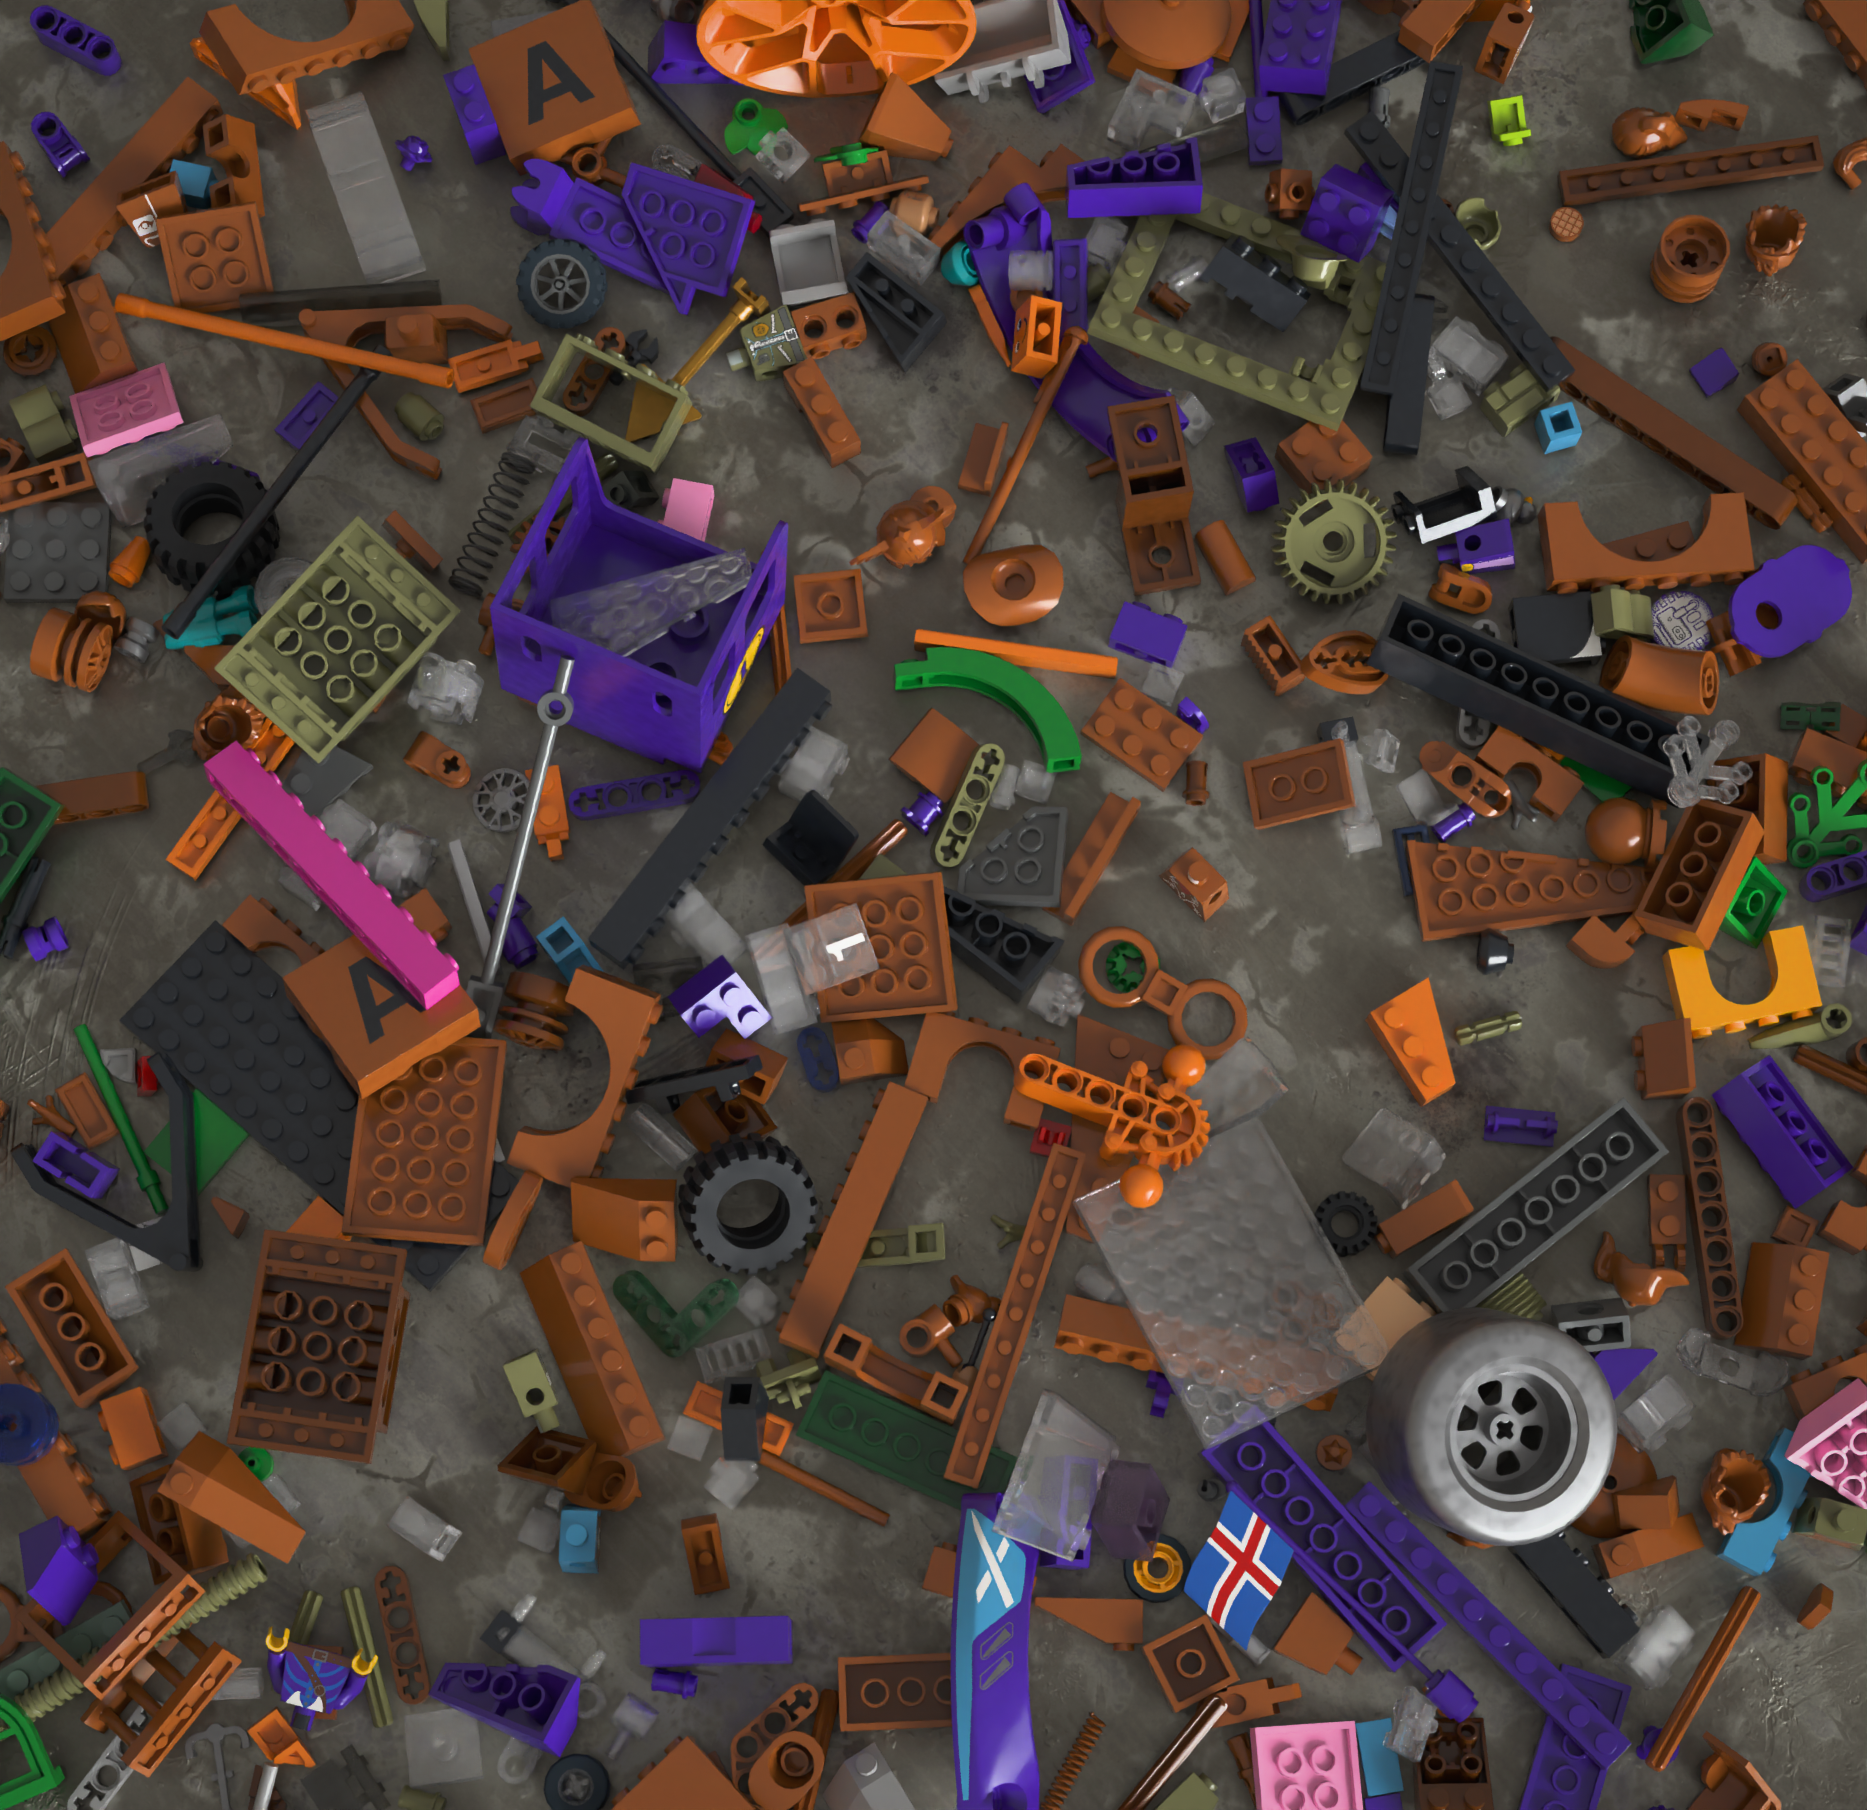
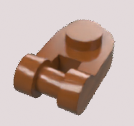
[1428,563,1492,614]

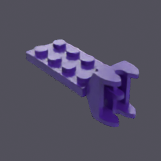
[510,159,670,295]

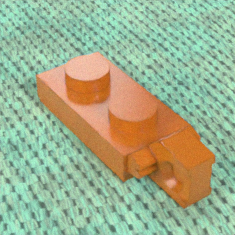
[447,339,544,393]
[525,765,570,861]

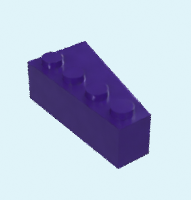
[1065,137,1203,218]

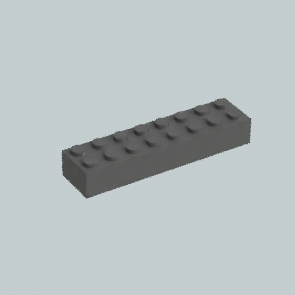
[1402,1097,1669,1314]

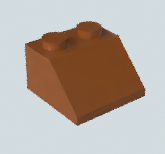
[1631,1018,1696,1100]

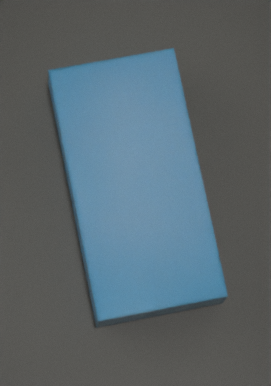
[1355,1718,1404,1797]

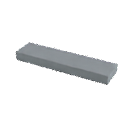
[447,839,504,976]

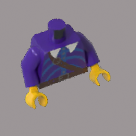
[266,1626,378,1731]

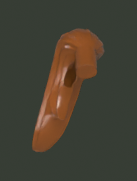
[1833,137,1867,190]

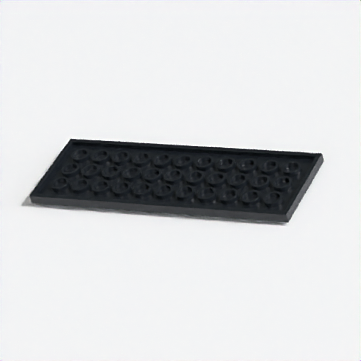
[119,920,519,1292]

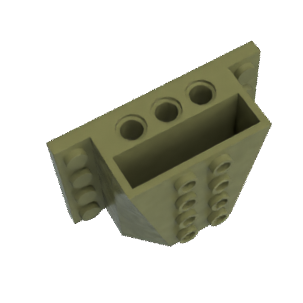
[214,515,461,764]

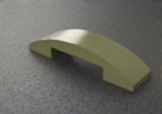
[805,1223,945,1269]

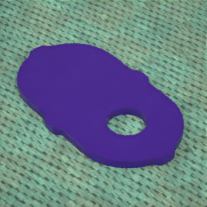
[1728,545,1852,658]

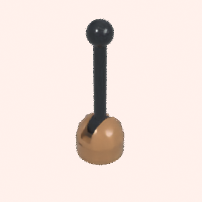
[952,1308,996,1392]

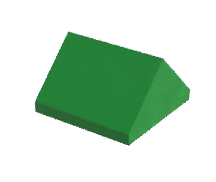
[1719,856,1788,949]

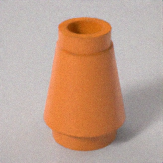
[108,536,151,588]

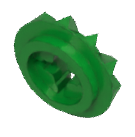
[1105,941,1161,993]

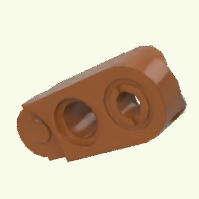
[1419,741,1512,818]
[1195,1677,1302,1729]

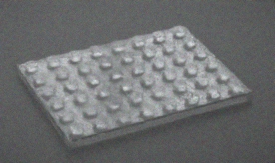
[1073,1117,1390,1450]

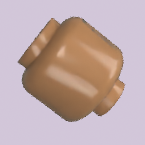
[889,190,940,237]

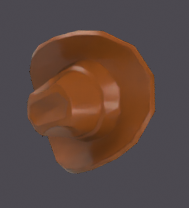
[963,545,1064,626]

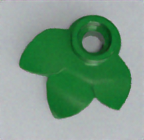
[724,98,788,159]
[814,142,879,166]

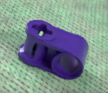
[31,112,90,179]

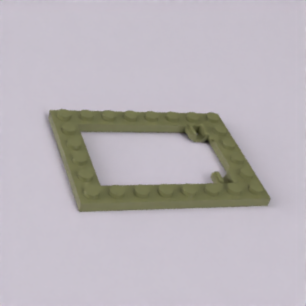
[1087,192,1387,431]

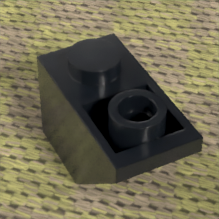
[721,1377,769,1461]

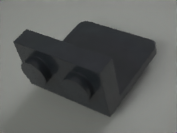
[762,789,859,886]

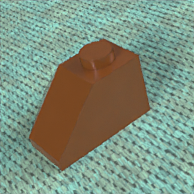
[831,1018,909,1085]

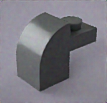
[1823,373,1867,437]

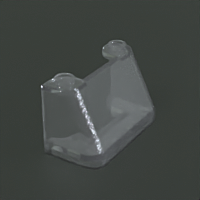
[992,1388,1121,1562]

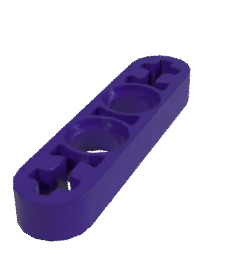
[568,770,701,821]

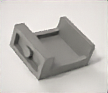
[769,218,849,315]

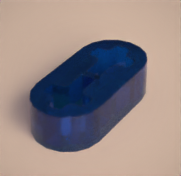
[797,1027,839,1093]

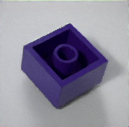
[1300,164,1395,263]

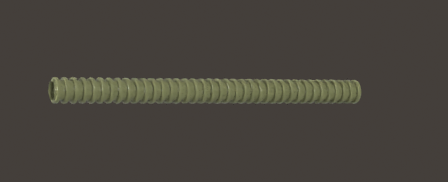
[0,1553,268,1741]

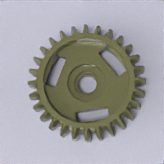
[1271,479,1397,604]

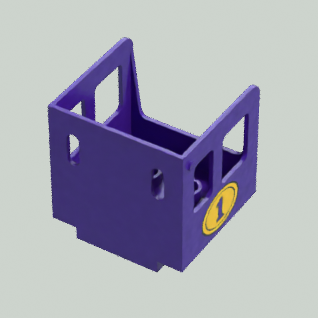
[490,437,788,773]

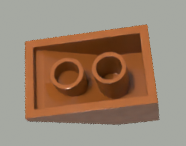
[571,1178,678,1262]

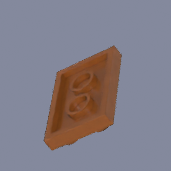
[1080,678,1203,792]
[1243,738,1356,830]

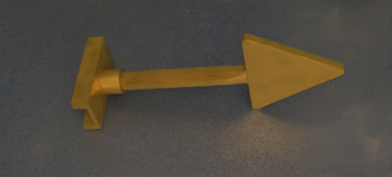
[625,277,771,443]

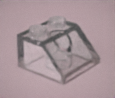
[1612,1604,1696,1690]

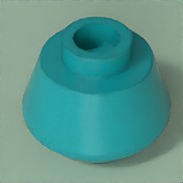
[941,241,979,286]

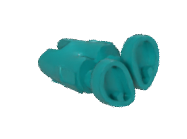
[163,585,259,650]

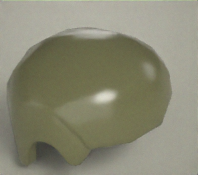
[1454,197,1501,250]

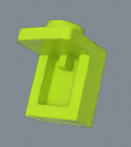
[1487,95,1531,146]

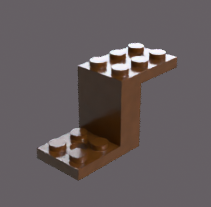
[1107,395,1201,596]

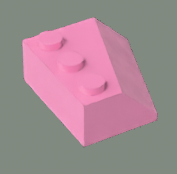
[1784,1378,1867,1509]

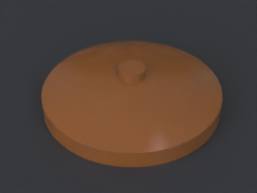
[1101,0,1231,69]

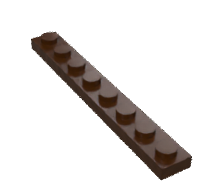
[1557,135,1824,207]

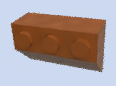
[48,273,139,394]
[1706,753,1788,865]
[1733,1242,1830,1360]
[129,1464,229,1586]

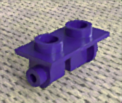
[1483,1106,1558,1147]

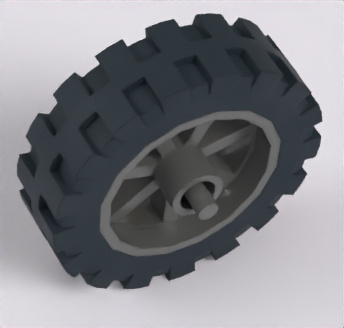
[516,239,608,329]

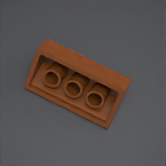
[5,1248,139,1409]

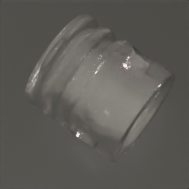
[1009,250,1053,291]

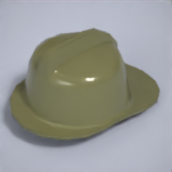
[1276,235,1348,290]

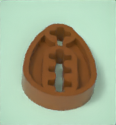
[1300,630,1389,694]
[483,1170,543,1270]

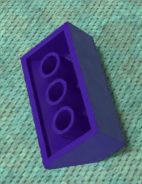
[1711,1055,1853,1209]

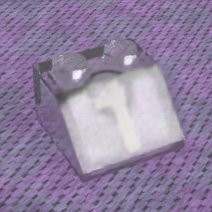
[783,903,880,996]

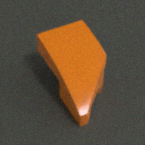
[247,1706,316,1768]

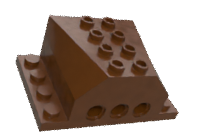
[227,1229,411,1464]

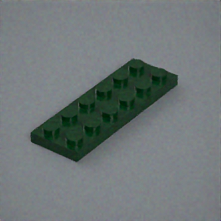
[796,1370,1019,1511]

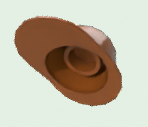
[564,1453,642,1512]
[748,1730,825,1810]

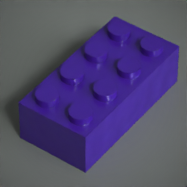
[1259,0,1342,95]

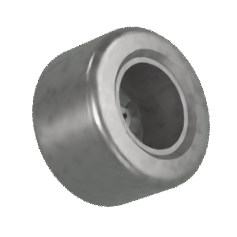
[1366,1307,1617,1546]

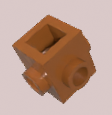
[1265,168,1315,220]

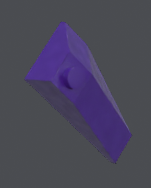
[428,1662,580,1758]

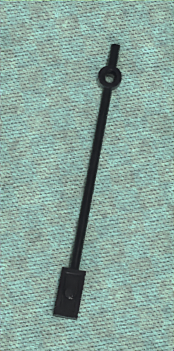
[547,0,794,239]

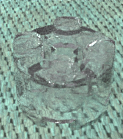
[407,652,484,725]
[363,821,440,900]

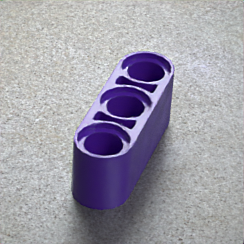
[30,5,122,76]
[1799,850,1867,903]

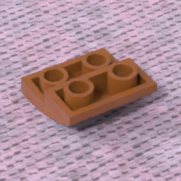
[888,708,987,804]

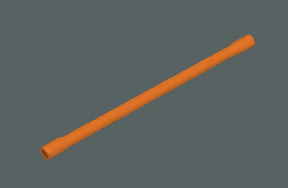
[115,293,454,389]

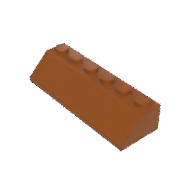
[520,1241,666,1457]

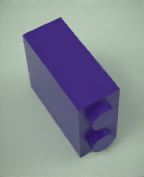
[443,64,506,165]

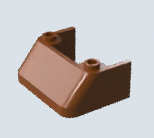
[1688,1731,1781,1810]

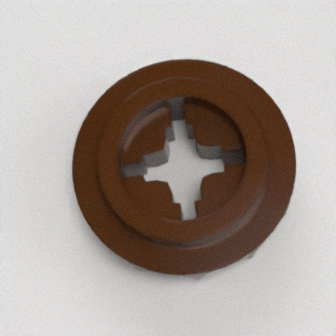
[3,326,57,378]

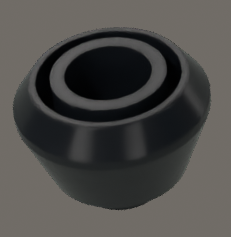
[1477,928,1514,975]

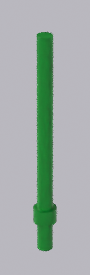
[73,1024,169,1215]

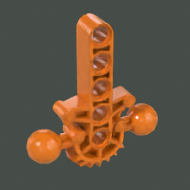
[1013,1044,1210,1209]

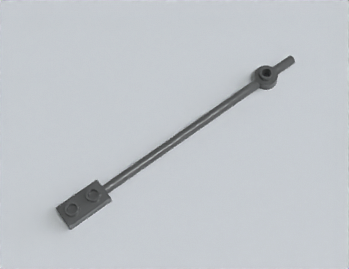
[464,655,575,1039]

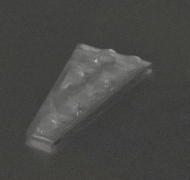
[550,548,752,657]

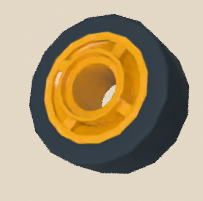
[1123,1534,1191,1603]

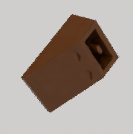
[1411,1718,1494,1810]

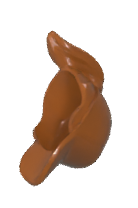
[1594,1231,1690,1307]

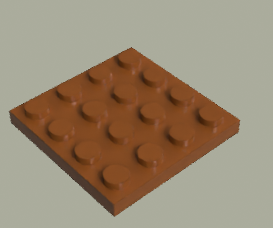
[804,871,958,1023]

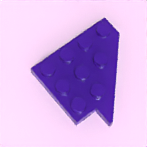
[621,162,756,316]

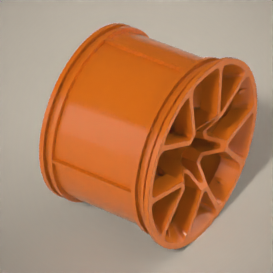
[696,0,976,98]

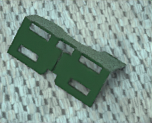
[1780,702,1841,731]

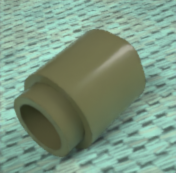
[394,392,444,441]

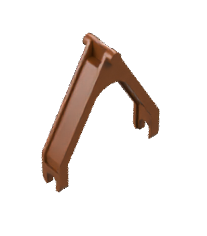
[299,304,513,480]

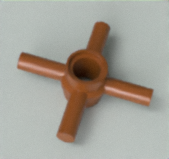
[558,137,627,189]

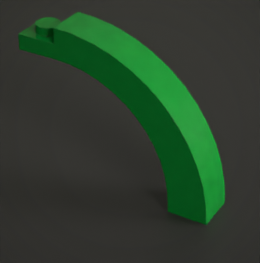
[893,647,1082,773]

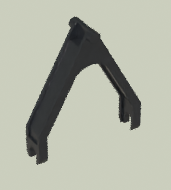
[11,1051,203,1272]

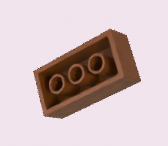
[1634,796,1765,951]
[838,1653,952,1732]

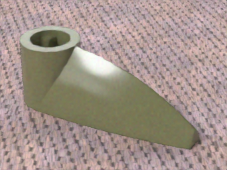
[1748,1003,1852,1049]

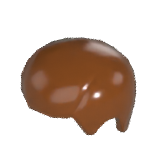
[74,590,127,640]

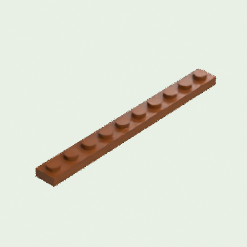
[943,1143,1087,1490]

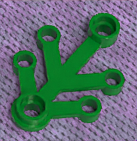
[1787,759,1867,868]

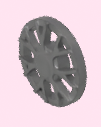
[473,768,530,832]

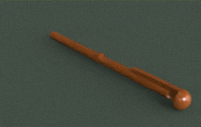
[962,326,1088,565]

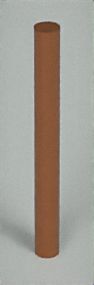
[758,1450,890,1527]

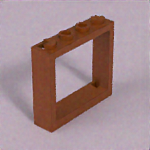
[15,1510,205,1700]

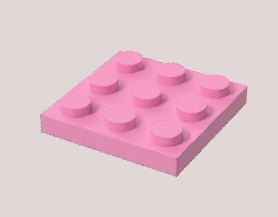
[69,363,184,457]
[1250,1721,1363,1810]

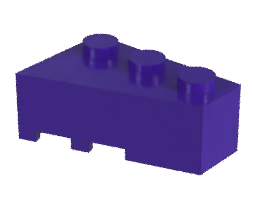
[648,20,744,85]

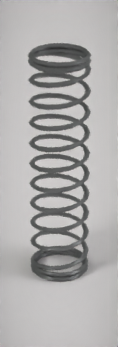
[448,452,536,597]

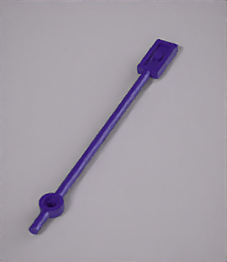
[1245,0,1283,165]

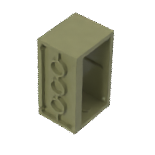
[530,333,693,475]

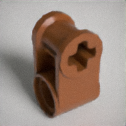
[403,731,471,789]

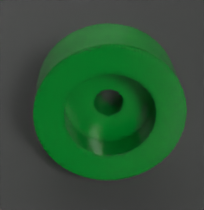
[238,1447,274,1482]

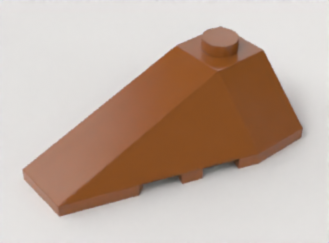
[157,1431,306,1564]

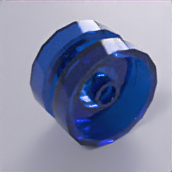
[0,1383,59,1467]

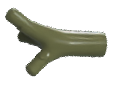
[991,1214,1026,1249]

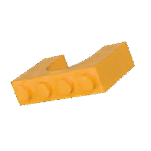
[1662,925,1822,1040]

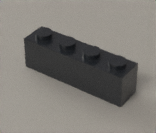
[1507,1530,1641,1659]

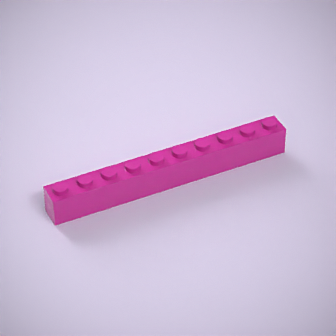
[203,741,459,1010]

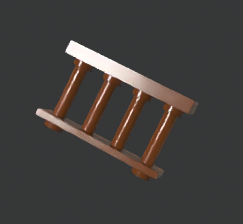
[80,1622,242,1778]

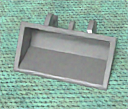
[934,0,1071,103]

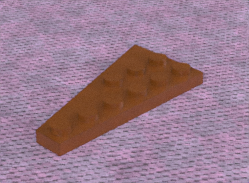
[1066,1014,1169,1245]

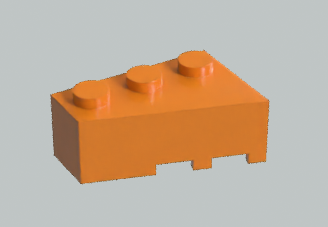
[1365,978,1456,1107]

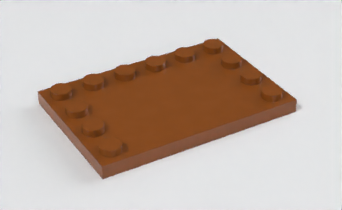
[342,1037,507,1247]

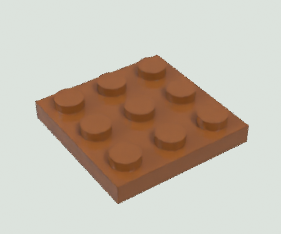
[155,201,277,313]

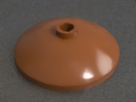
[1570,1433,1657,1539]

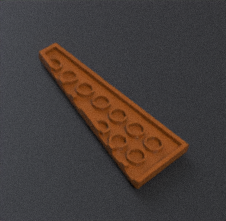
[1405,840,1656,942]

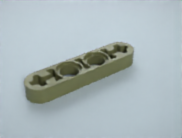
[930,743,1005,867]

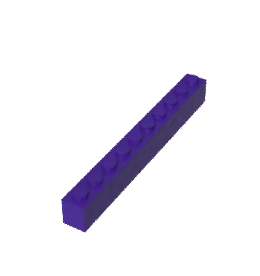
[1344,1481,1632,1770]

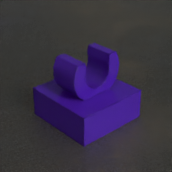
[486,883,532,922]

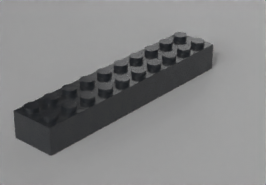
[1367,594,1710,809]

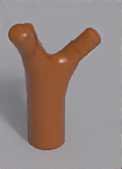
[1085,456,1118,478]
[27,1095,77,1137]

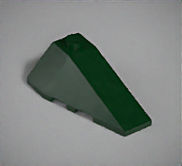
[1629,0,1714,64]

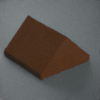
[497,1426,597,1496]

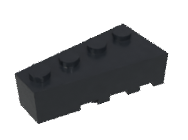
[943,886,1064,1003]

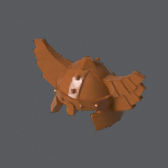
[849,500,957,570]

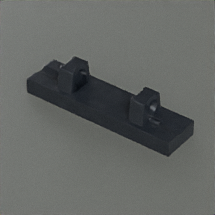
[625,1055,763,1115]

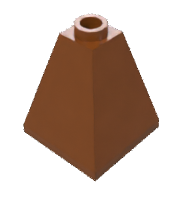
[857,72,954,162]

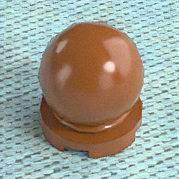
[1585,797,1667,869]

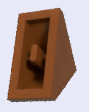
[1613,1475,1680,1529]

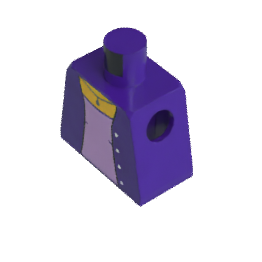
[1436,519,1515,574]

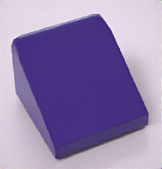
[1689,347,1739,398]

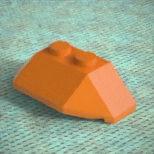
[189,37,301,130]

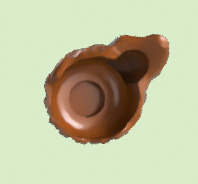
[1612,107,1688,159]

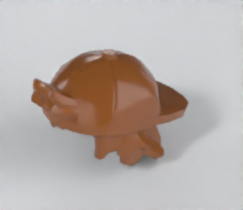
[1745,204,1807,277]
[192,685,265,760]
[1701,1448,1772,1535]

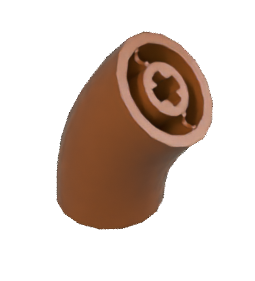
[1599,635,1719,715]

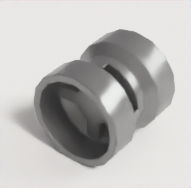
[114,617,160,663]

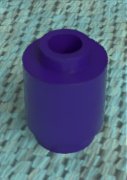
[493,917,539,969]

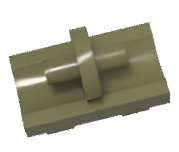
[756,1349,822,1409]

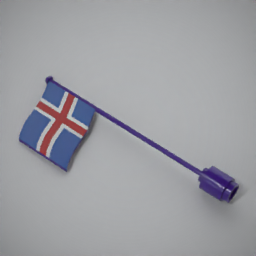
[1184,1480,1479,1723]

